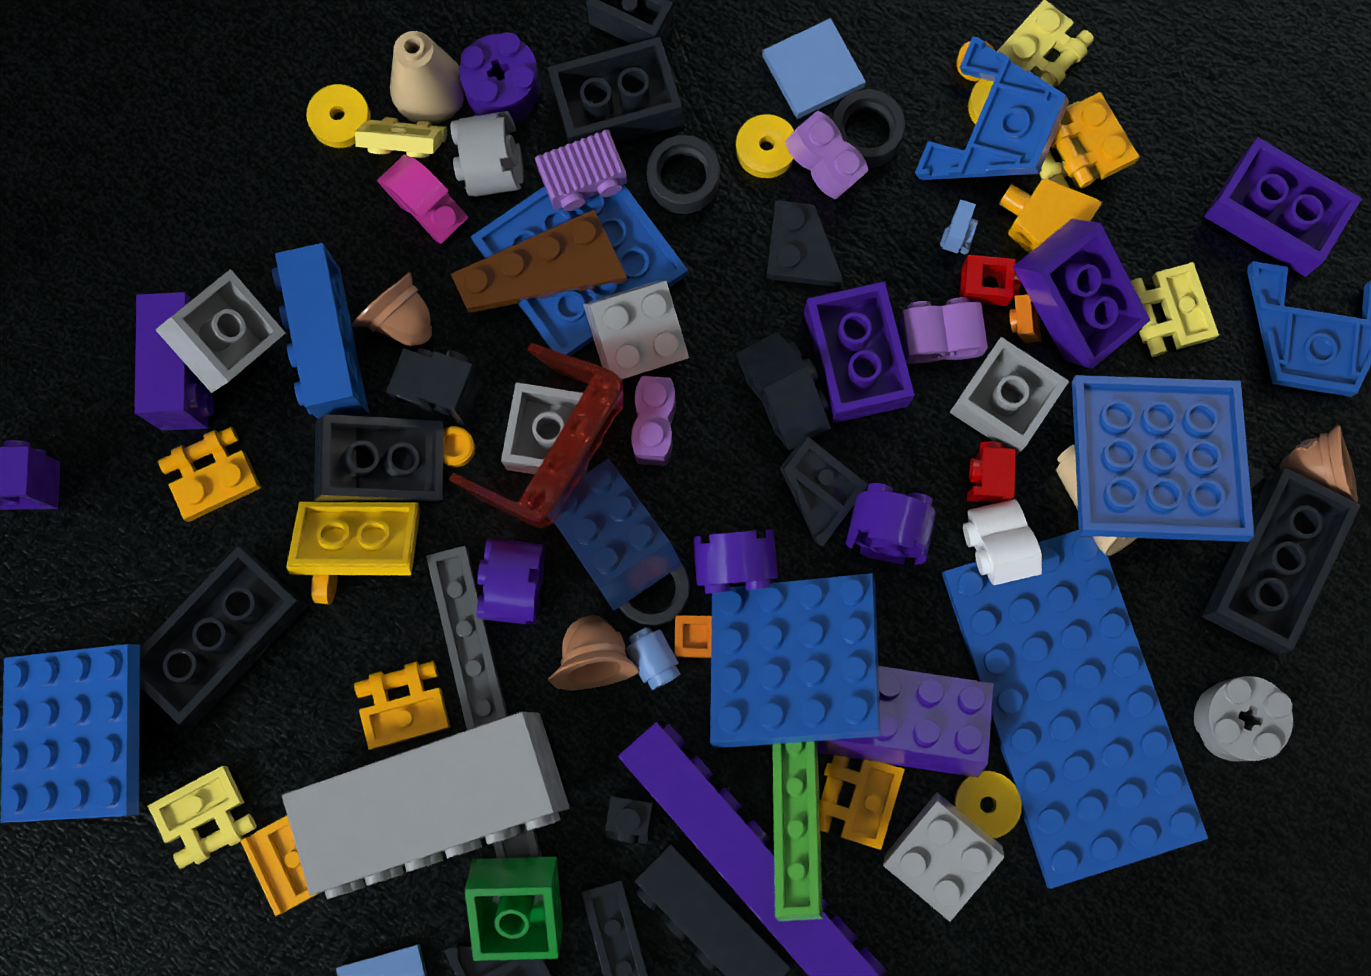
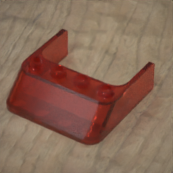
[449,343,624,528]

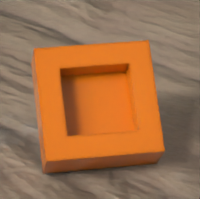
[1010,294,1041,344]
[675,616,712,658]

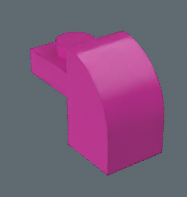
[377,154,468,244]

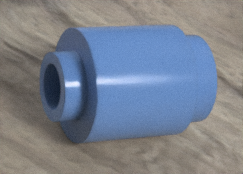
[625,626,681,690]

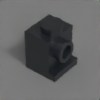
[605,796,654,844]

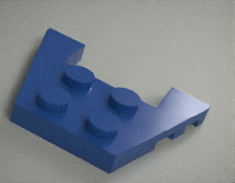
[915,36,1069,180]
[1247,261,1371,397]

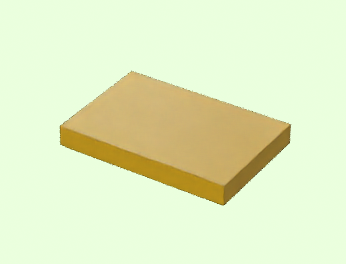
[287,502,420,575]

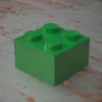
[465,857,563,961]

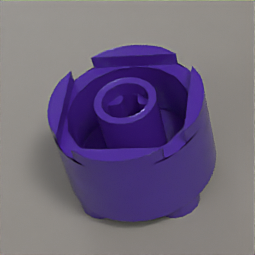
[459,32,541,123]
[846,483,936,565]
[693,529,778,593]
[476,539,545,625]

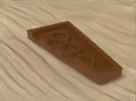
[451,210,628,313]

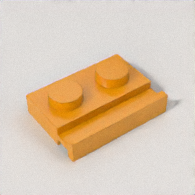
[240,816,322,916]

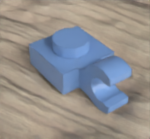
[940,200,978,254]

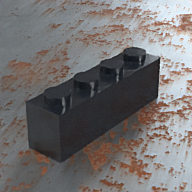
[635,843,791,976]

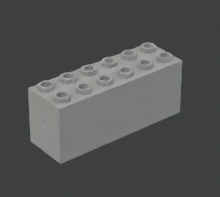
[282,712,570,899]

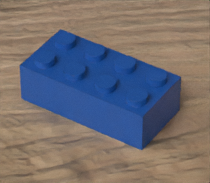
[272,243,369,419]

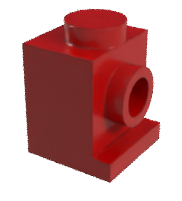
[960,255,1021,306]
[967,441,1016,503]

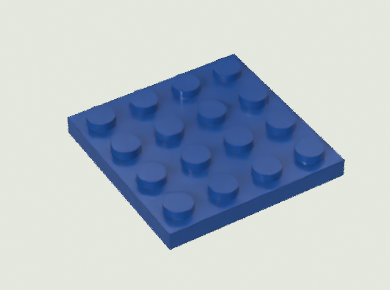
[471,184,688,363]
[1072,375,1254,542]
[710,573,881,748]
[0,644,140,823]

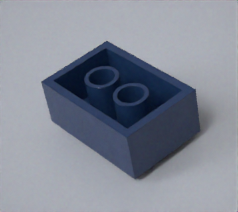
[541,459,682,610]

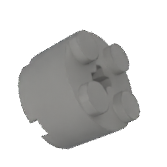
[451,111,523,197]
[1194,676,1293,761]

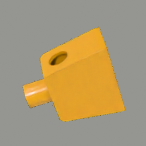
[999,179,1102,253]

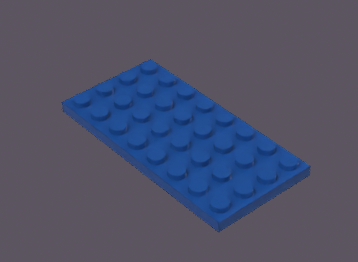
[942,530,1208,889]

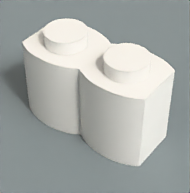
[963,499,1042,585]

